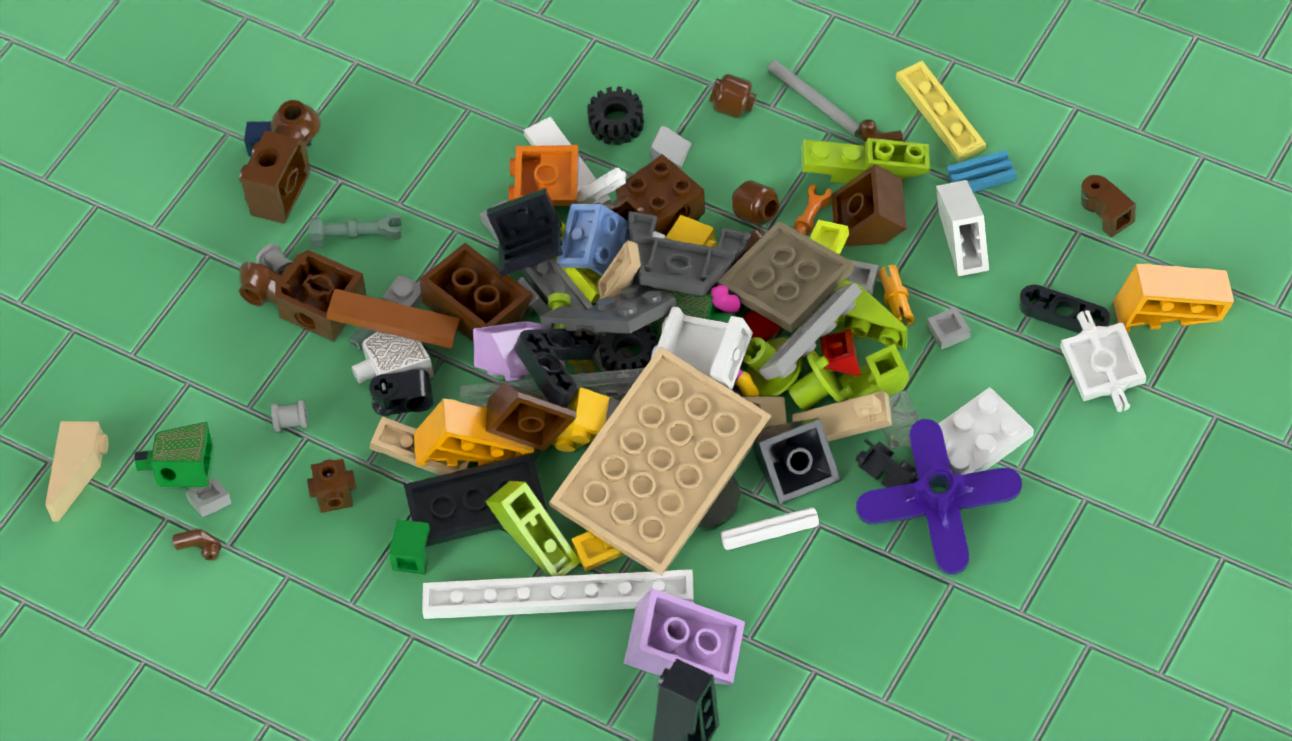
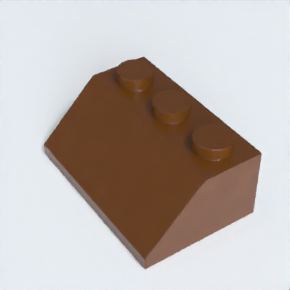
[419,243,533,342]

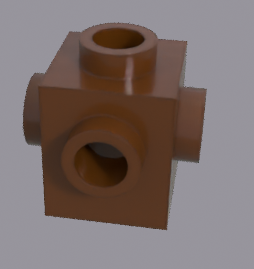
[307,458,356,513]

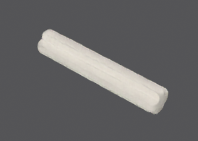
[721,507,819,550]

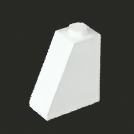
[936,180,989,276]

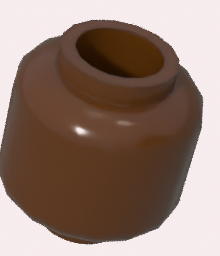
[709,74,756,118]
[732,180,779,226]

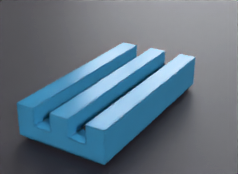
[947,150,1017,192]

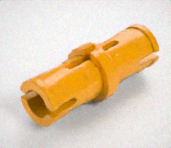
[878,265,915,326]

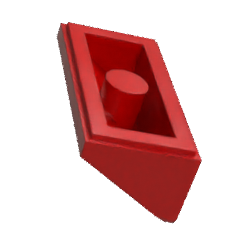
[820,329,861,376]

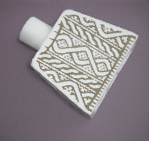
[351,331,434,390]

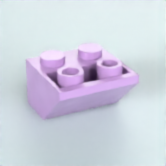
[473,321,564,381]

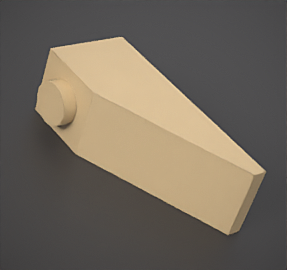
[45,421,109,522]

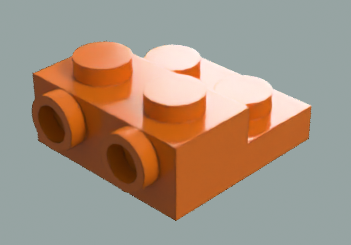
[509,145,579,206]

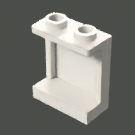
[651,306,753,390]

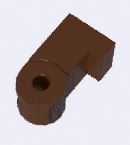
[1081,175,1136,238]

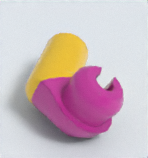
[734,369,760,397]

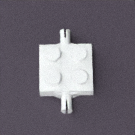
[1060,311,1147,412]

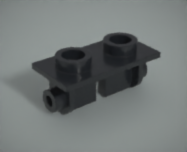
[856,439,918,488]

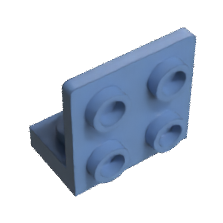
[557,204,631,276]

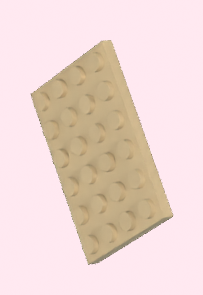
[549,346,772,575]

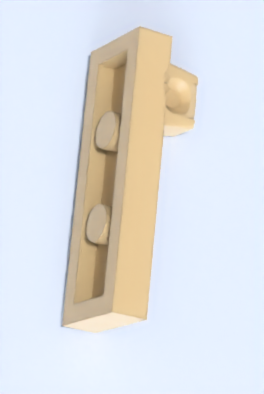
[792,391,892,442]
[369,416,470,475]

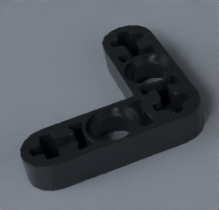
[514,328,600,406]

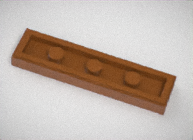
[326,289,460,349]

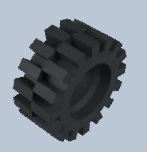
[587,86,644,145]
[599,325,658,383]

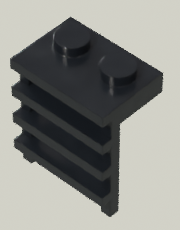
[487,188,563,277]

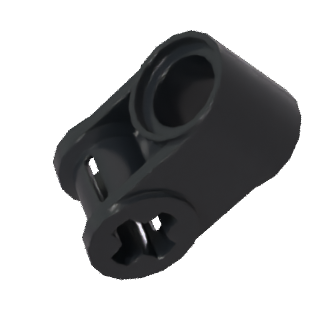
[369,369,434,416]

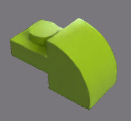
[839,343,909,400]

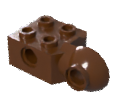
[239,100,321,224]
[595,154,705,239]
[239,250,367,342]

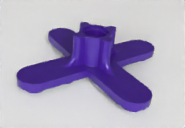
[856,419,1022,575]

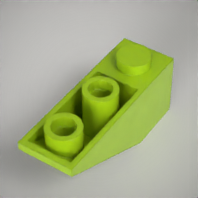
[814,280,907,350]

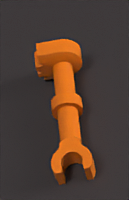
[794,184,831,236]

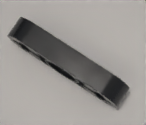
[1019,285,1110,333]

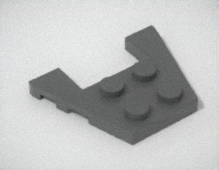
[628,211,751,296]
[540,272,677,334]

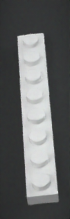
[422,570,694,619]

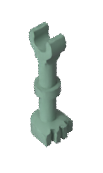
[309,214,402,249]

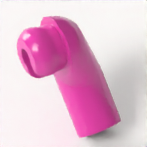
[711,285,740,314]

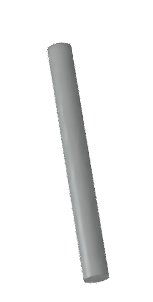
[768,60,861,137]

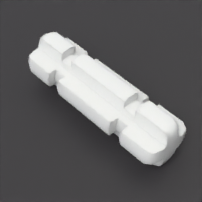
[577,168,627,204]

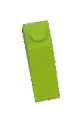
[485,481,580,577]

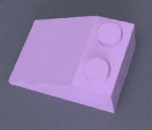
[624,589,745,685]

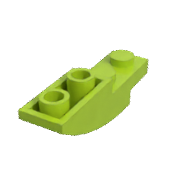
[801,138,930,183]

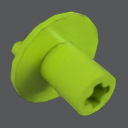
[743,337,804,397]
[788,350,853,411]

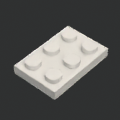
[939,387,1034,475]

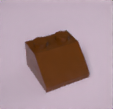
[831,164,907,247]
[486,383,577,451]

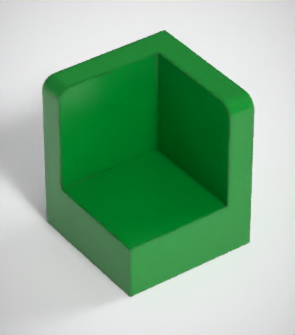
[388,519,430,575]

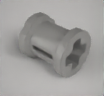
[256,243,293,276]
[271,399,308,432]

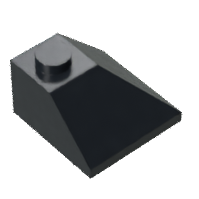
[752,418,840,504]

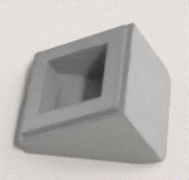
[650,126,692,169]

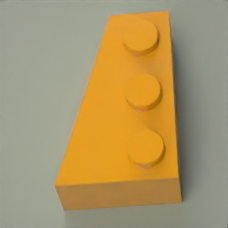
[1113,263,1234,332]
[414,398,534,467]

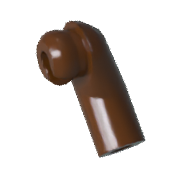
[859,119,903,142]
[172,529,222,560]

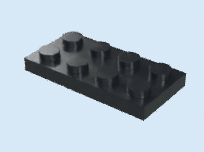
[403,453,548,547]

